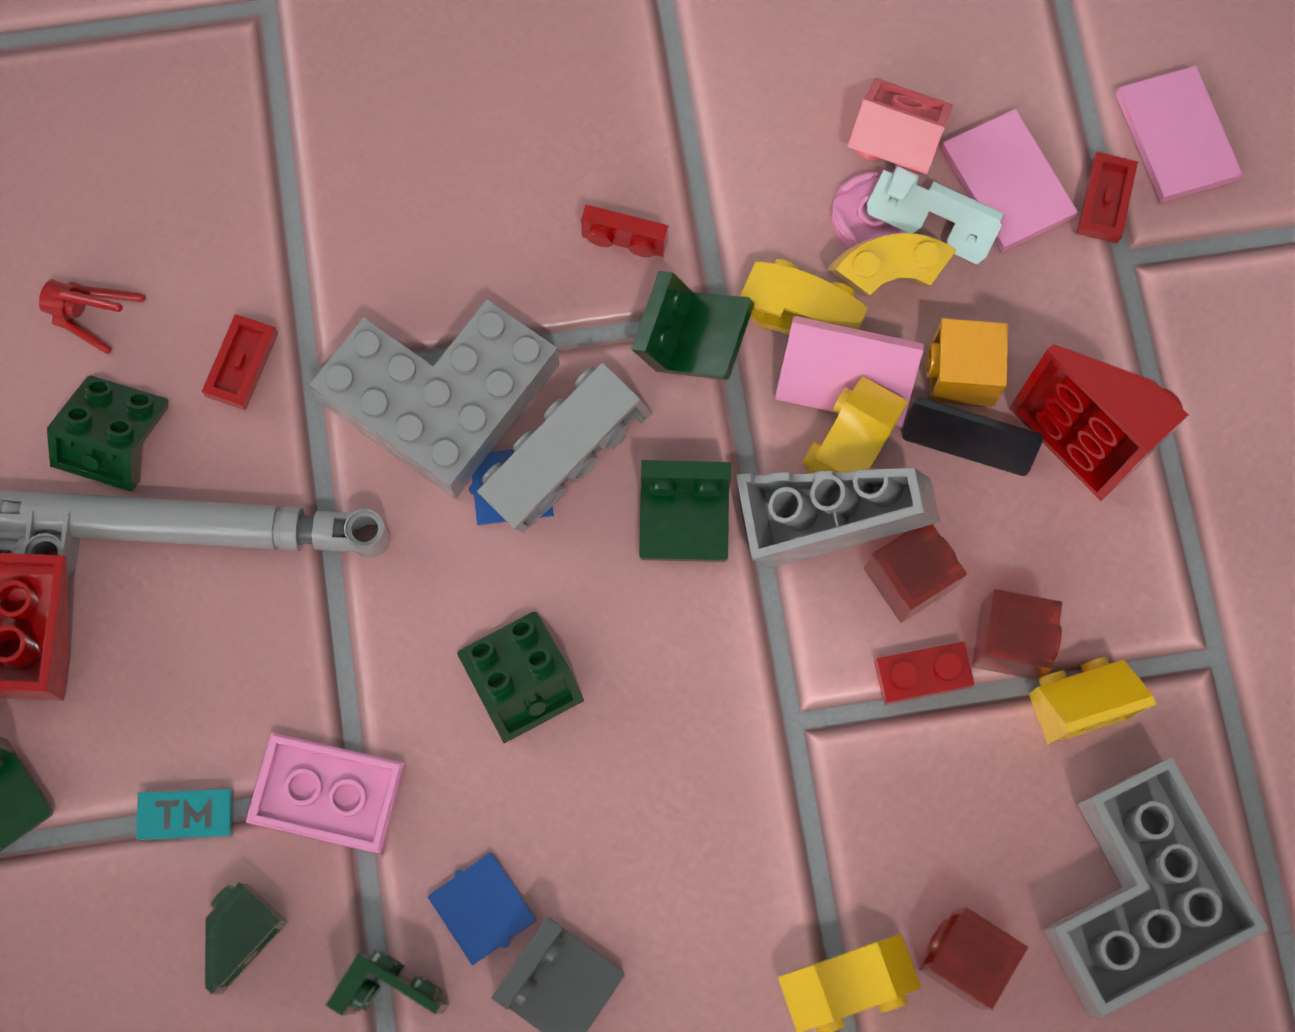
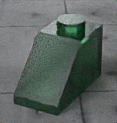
[205,882,288,994]

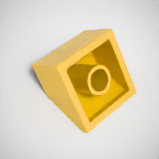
[1029,657,1157,745]

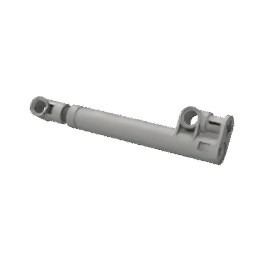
[0,489,390,578]

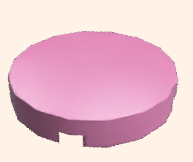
[831,172,907,248]

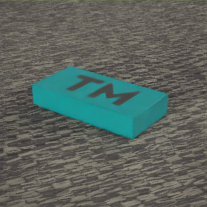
[136,789,234,841]

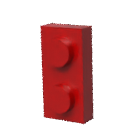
[1076,152,1138,244]
[581,204,669,258]
[201,314,278,411]
[874,641,975,705]

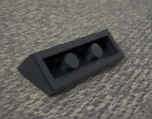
[902,396,1044,476]

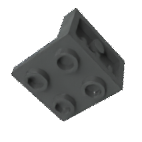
[491,916,625,1032]

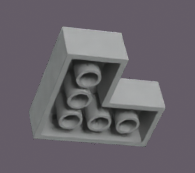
[309,299,559,499]
[1042,757,1269,1017]

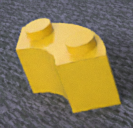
[827,233,957,295]
[740,259,868,335]
[802,376,909,474]
[778,933,922,1032]

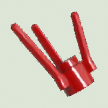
[39,279,146,354]

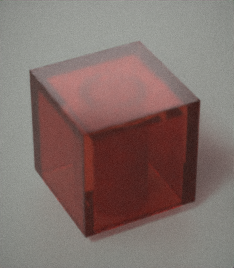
[864,524,967,623]
[972,589,1062,680]
[919,907,1028,1010]

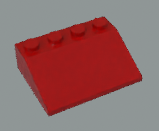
[1009,344,1189,501]
[0,553,69,701]

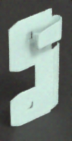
[867,166,1004,265]

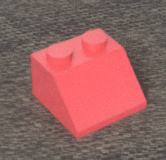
[847,77,953,174]

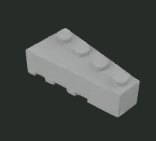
[477,362,653,533]
[736,468,940,568]

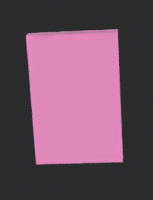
[1116,66,1243,203]
[941,109,1078,253]
[775,316,924,427]
[246,732,405,855]

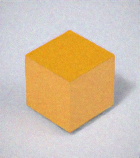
[926,318,1008,407]

